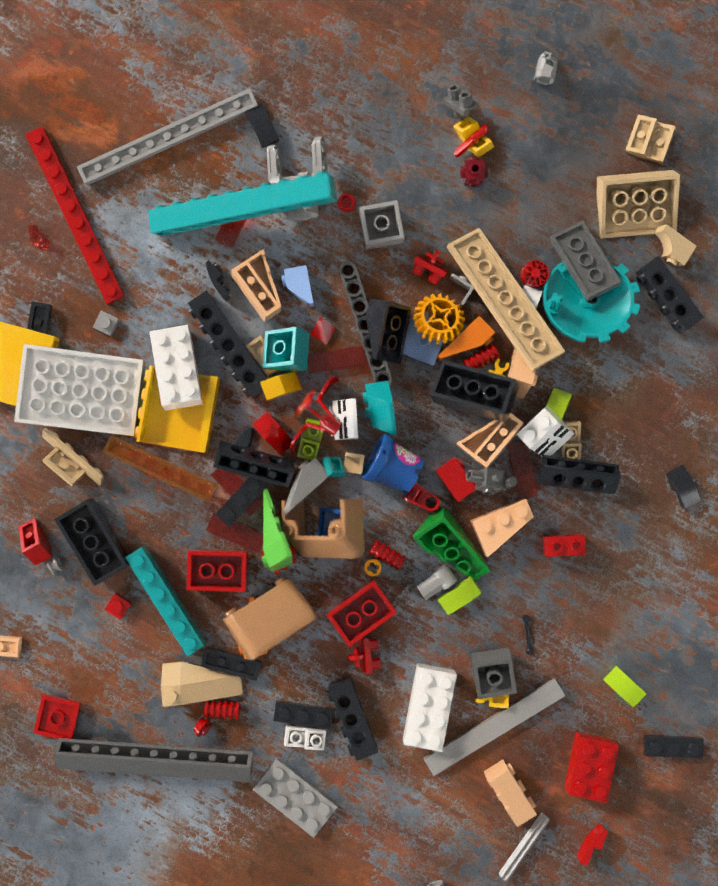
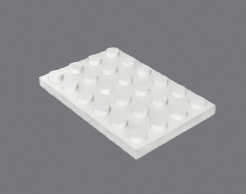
[14,344,143,436]

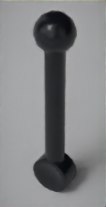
[522,614,533,655]

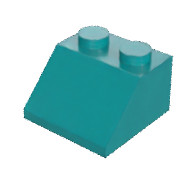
[262,327,310,372]
[363,381,397,435]

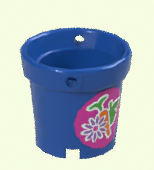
[362,434,424,493]

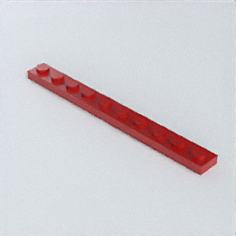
[25,126,125,305]

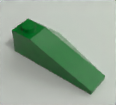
[413,506,491,581]

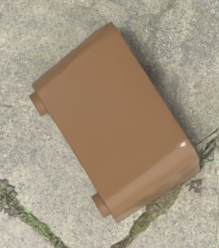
[223,576,318,660]

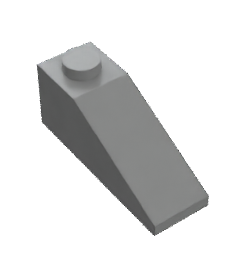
[283,458,328,515]

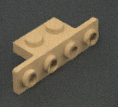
[42,428,104,486]

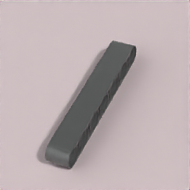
[339,261,392,386]

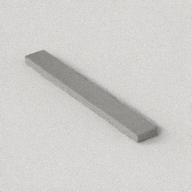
[424,678,565,776]

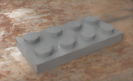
[253,757,338,838]

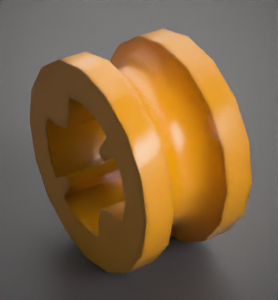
[364,558,382,576]

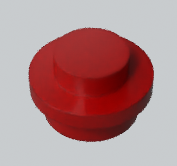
[338,193,356,213]
[193,718,211,737]

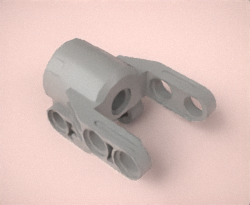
[267,137,328,221]

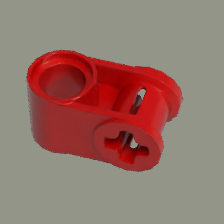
[402,484,440,511]

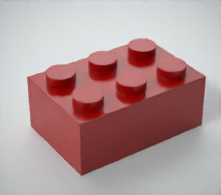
[186,549,249,592]
[327,579,397,647]
[564,731,619,803]

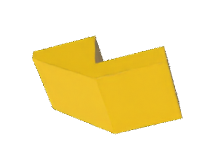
[453,116,494,158]
[260,372,302,401]

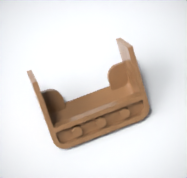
[281,499,364,559]

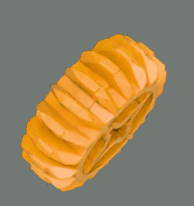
[413,293,465,345]

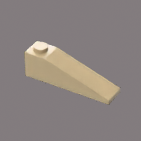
[161,661,243,707]

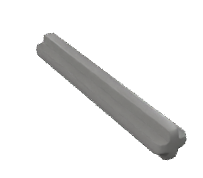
[499,813,550,881]

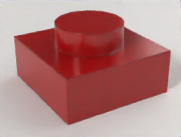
[104,593,132,620]

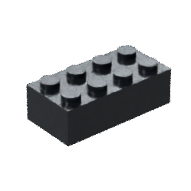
[430,360,519,423]
[54,498,130,586]

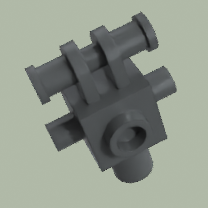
[466,467,517,495]

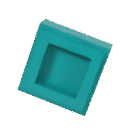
[322,456,346,477]

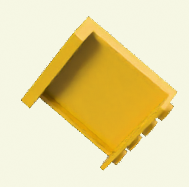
[0,322,60,406]
[135,365,221,453]

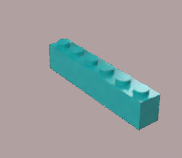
[125,546,207,657]

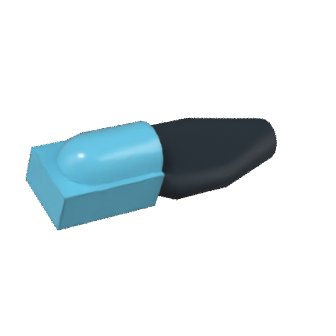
[234,426,254,448]

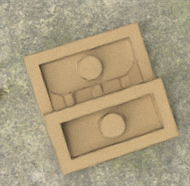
[626,115,675,164]

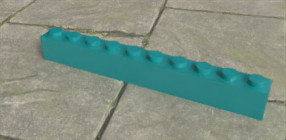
[148,171,337,236]

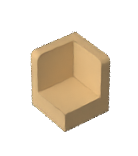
[344,452,365,474]

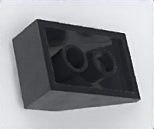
[366,298,412,364]

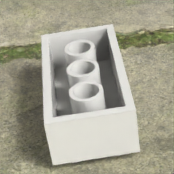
[150,325,203,411]
[403,663,457,752]

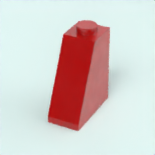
[252,412,292,455]

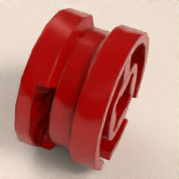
[520,260,549,289]

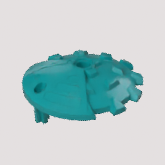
[543,255,640,343]

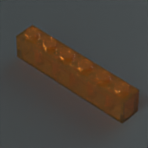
[103,435,219,502]

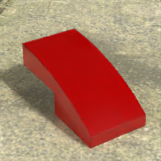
[577,823,608,866]

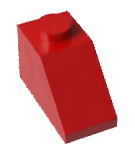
[18,518,52,566]

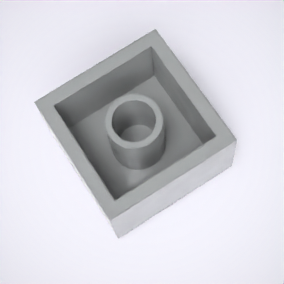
[359,200,404,250]

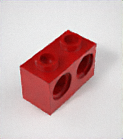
[542,534,586,557]

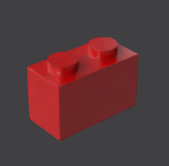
[434,457,476,502]

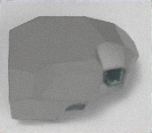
[534,52,557,85]

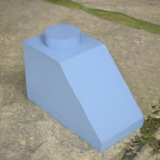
[281,265,314,307]

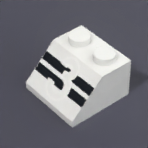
[329,398,358,440]
[516,406,575,457]

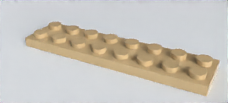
[447,228,565,372]

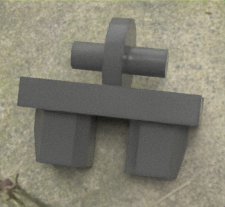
[443,84,479,119]

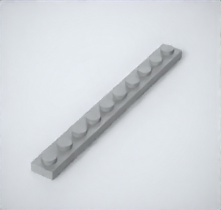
[77,88,258,186]

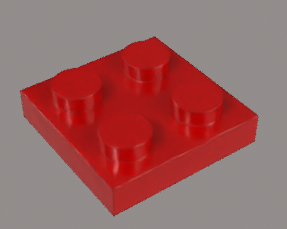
[33,694,82,739]

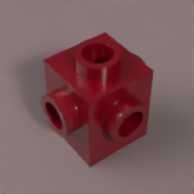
[460,157,488,187]

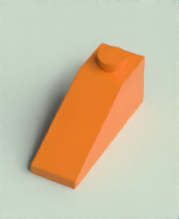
[437,316,495,361]

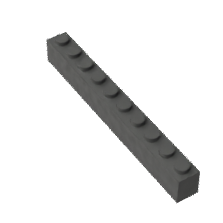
[54,738,253,782]

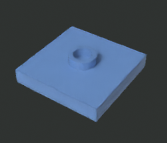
[403,317,443,367]

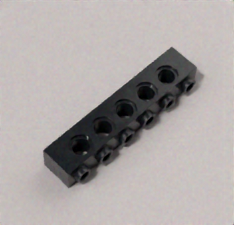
[188,290,267,400]

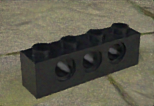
[635,256,704,334]
[213,440,294,488]
[537,455,621,494]
[327,676,378,761]

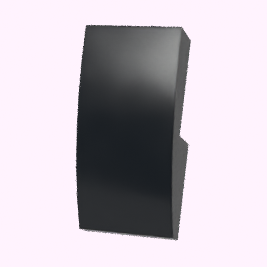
[246,105,279,148]
[206,260,231,301]
[666,465,701,510]

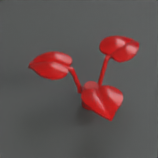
[290,376,343,454]

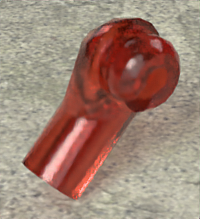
[28,225,50,250]

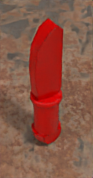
[454,125,489,158]

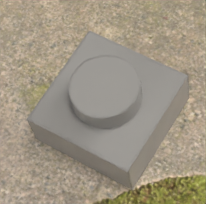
[93,311,120,337]

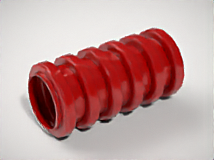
[463,344,500,369]
[369,539,406,571]
[204,700,241,720]

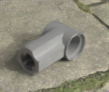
[416,564,457,600]

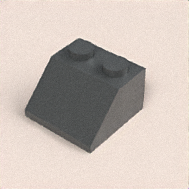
[471,648,517,699]

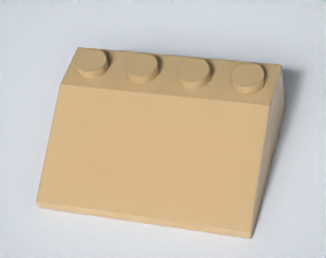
[597,170,680,238]

